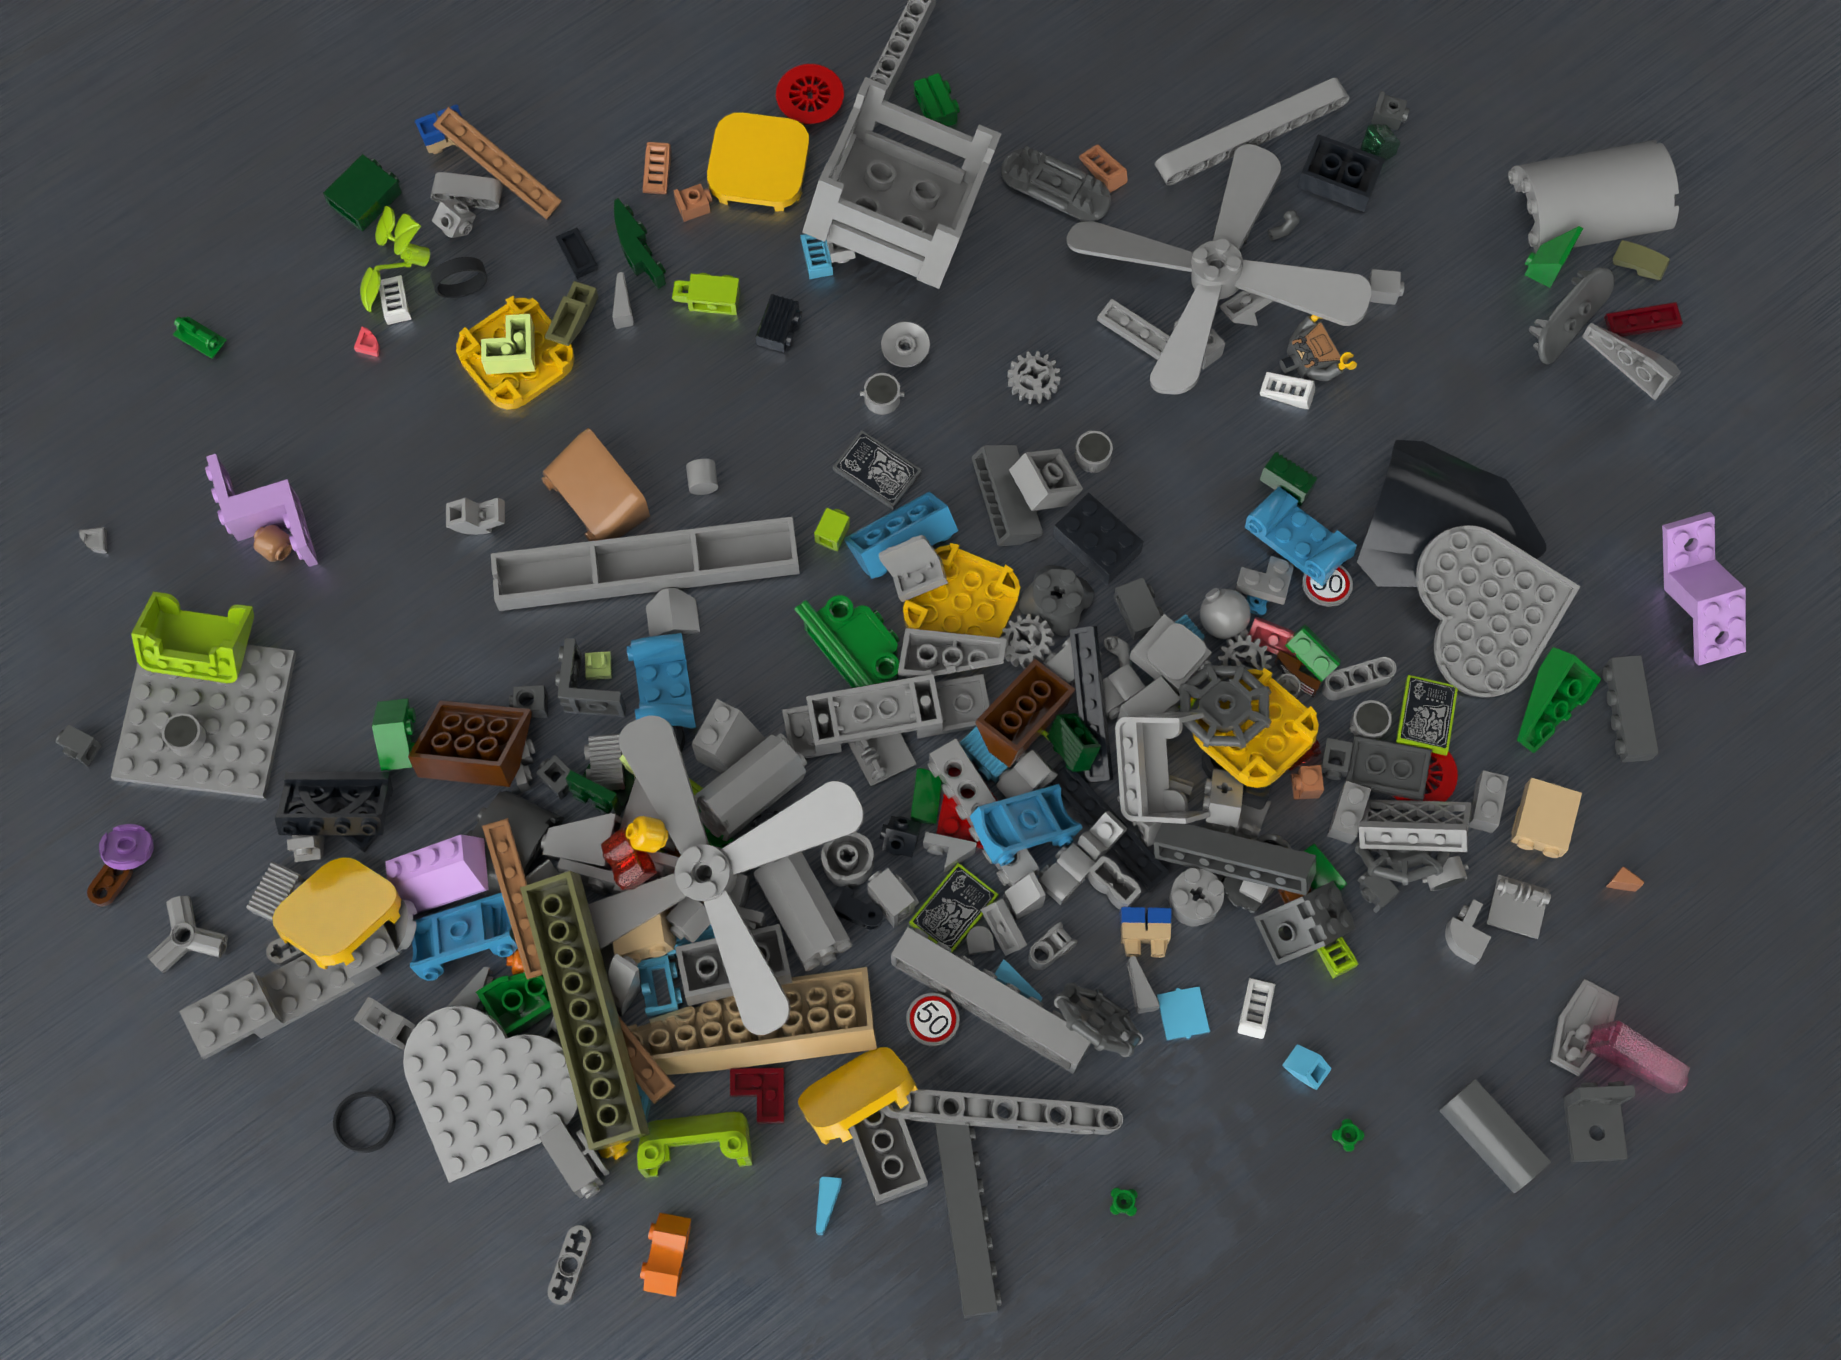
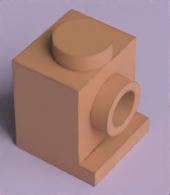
[673,184,713,222]
[1291,765,1324,800]

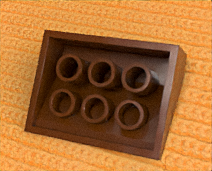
[408,701,532,787]

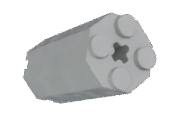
[694,733,807,842]
[753,852,853,971]

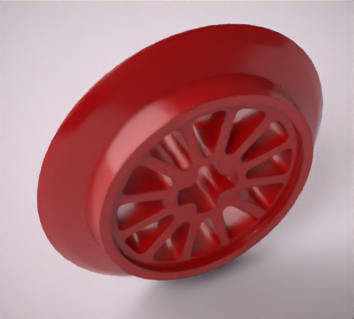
[776,64,844,124]
[1393,751,1458,802]

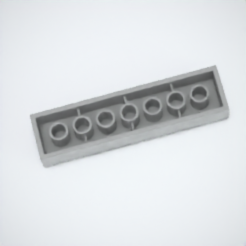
[891,927,1091,1074]

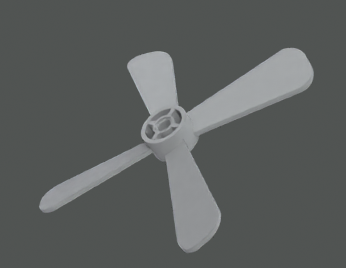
[1067,144,1371,394]
[588,715,864,1035]

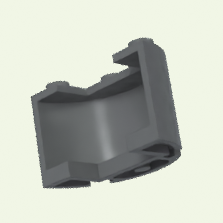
[467,791,565,897]

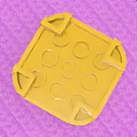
[707,112,810,211]
[456,296,574,410]
[903,543,1020,638]
[1193,668,1319,788]
[272,858,402,969]
[798,1047,918,1145]

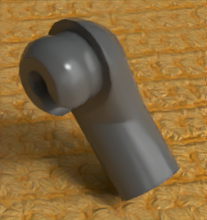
[1268,210,1300,241]

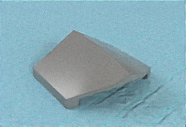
[646,588,700,636]

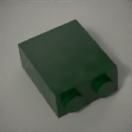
[323,154,402,232]

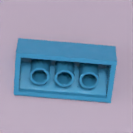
[844,491,958,579]

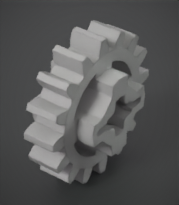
[1007,351,1061,404]
[999,614,1055,669]
[1215,635,1272,681]

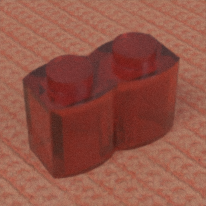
[601,827,656,890]

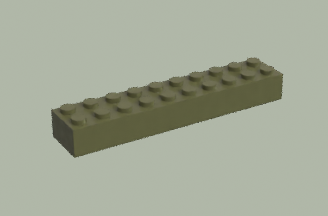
[520,871,650,1150]

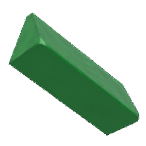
[911,768,942,825]
[1304,843,1347,891]

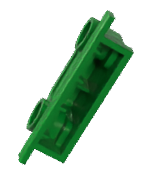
[794,595,900,688]

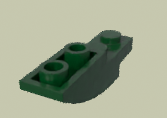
[614,198,666,289]

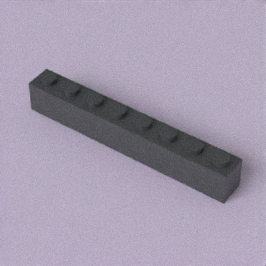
[935,1091,1002,1318]

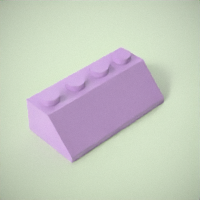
[386,834,489,915]

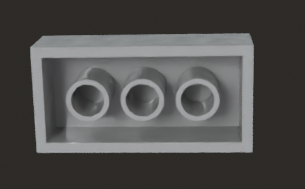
[675,924,792,1006]
[849,1101,928,1205]

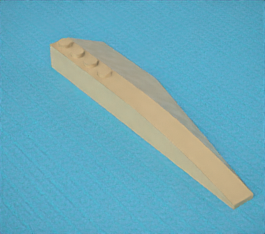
[628,967,877,1075]

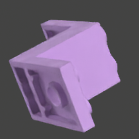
[205,454,318,567]
[1662,512,1746,665]

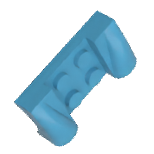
[1245,487,1357,587]
[627,633,696,728]
[969,784,1083,866]
[410,893,518,981]

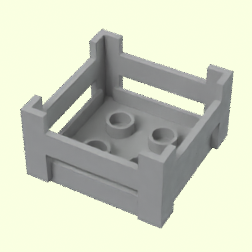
[802,77,1001,289]

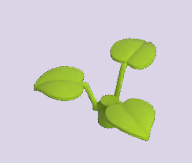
[360,206,430,312]

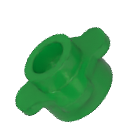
[1332,1119,1364,1152]
[1110,1188,1138,1216]

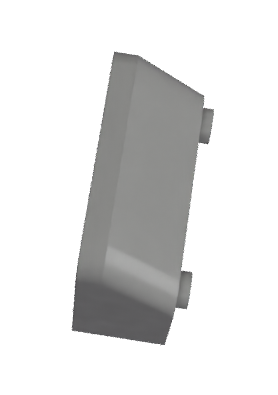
[1115,712,1210,824]

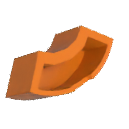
[640,1213,692,1297]

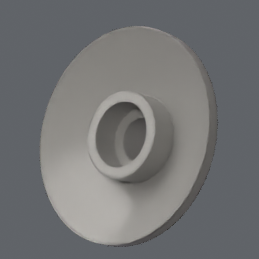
[881,322,930,367]

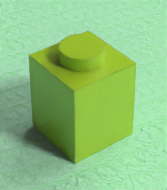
[814,508,850,552]

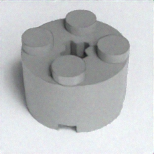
[821,832,874,888]
[1168,868,1224,927]

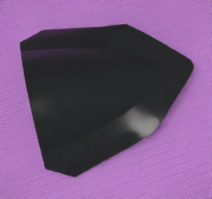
[1357,440,1547,587]

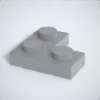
[1235,556,1294,605]

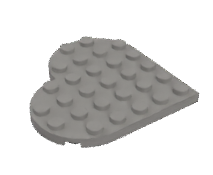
[1416,526,1581,698]
[403,1006,578,1183]

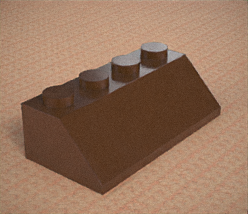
[975,659,1076,768]

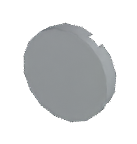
[385,899,417,953]

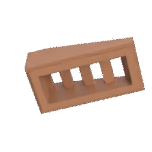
[643,142,672,195]
[1079,144,1128,193]

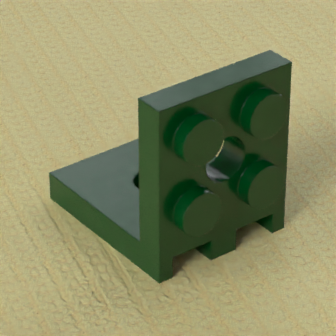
[565,753,636,817]

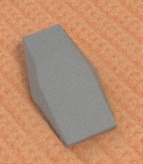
[1550,979,1619,1076]

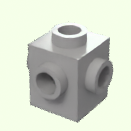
[432,199,476,238]

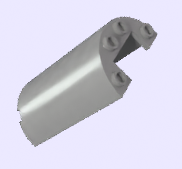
[1508,140,1679,253]

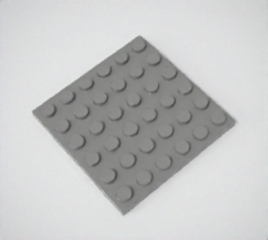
[111,645,297,799]

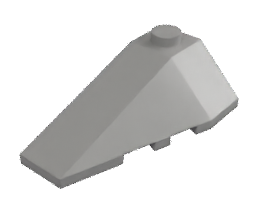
[1582,323,1681,400]
[898,628,1007,677]

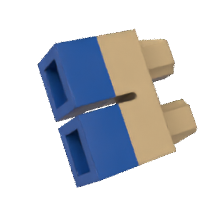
[415,104,463,155]
[1119,907,1172,958]

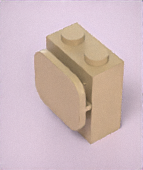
[1511,778,1582,858]
[613,909,676,964]

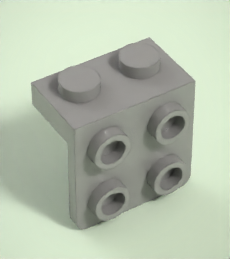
[879,535,948,602]

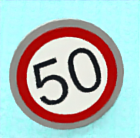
[1302,565,1353,607]
[906,993,960,1046]

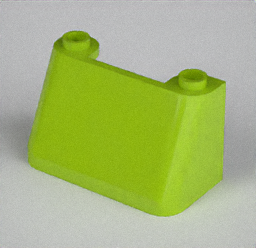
[131,591,254,683]
[637,1111,753,1178]

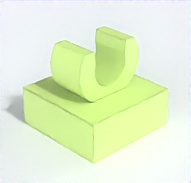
[585,651,612,680]

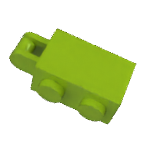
[672,273,741,315]

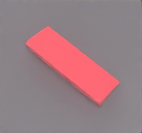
[1248,617,1305,666]

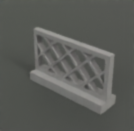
[1359,799,1472,852]

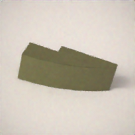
[545,281,598,346]

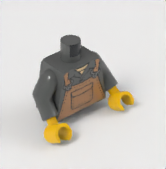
[1279,315,1357,382]

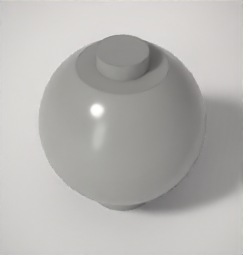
[1200,588,1251,642]

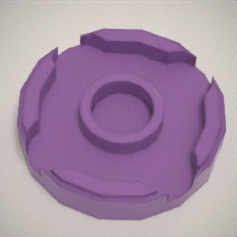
[99,824,154,870]

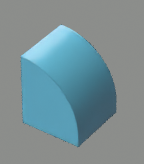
[1282,1044,1332,1090]

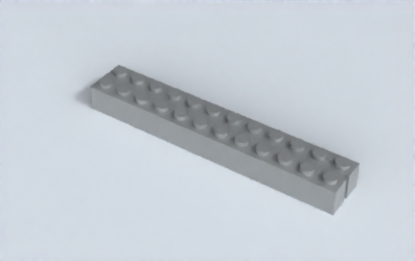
[491,517,800,611]

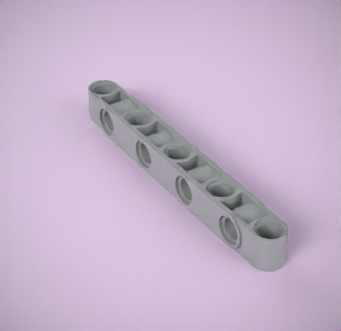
[882,1089,1123,1135]

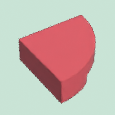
[354,327,380,357]

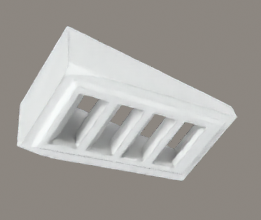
[379,275,411,325]
[1260,372,1316,410]
[1237,978,1275,1039]

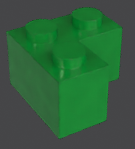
[372,698,416,771]

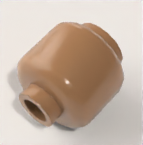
[254,525,292,562]

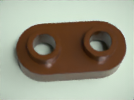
[87,864,133,907]

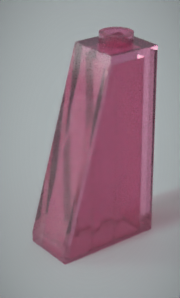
[1585,1020,1690,1094]

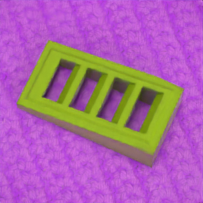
[1317,937,1358,979]

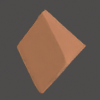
[1606,867,1645,892]

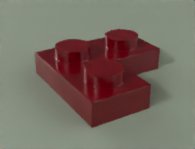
[730,1068,784,1124]

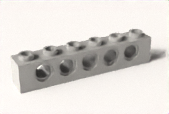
[928,738,1039,887]

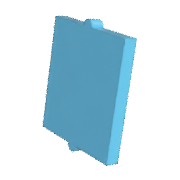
[1156,986,1210,1040]

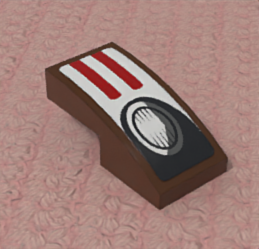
[1274,651,1321,698]

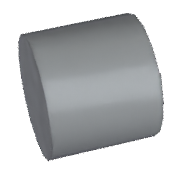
[686,459,718,495]

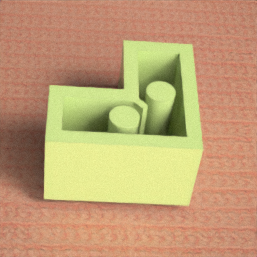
[481,314,535,374]

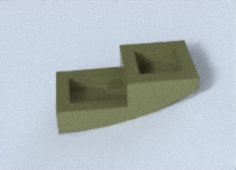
[1613,240,1670,281]

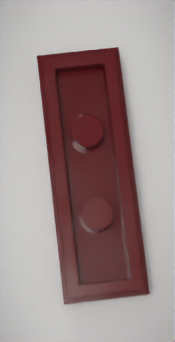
[1604,302,1683,337]

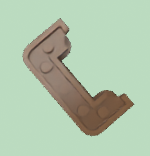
[541,428,650,541]

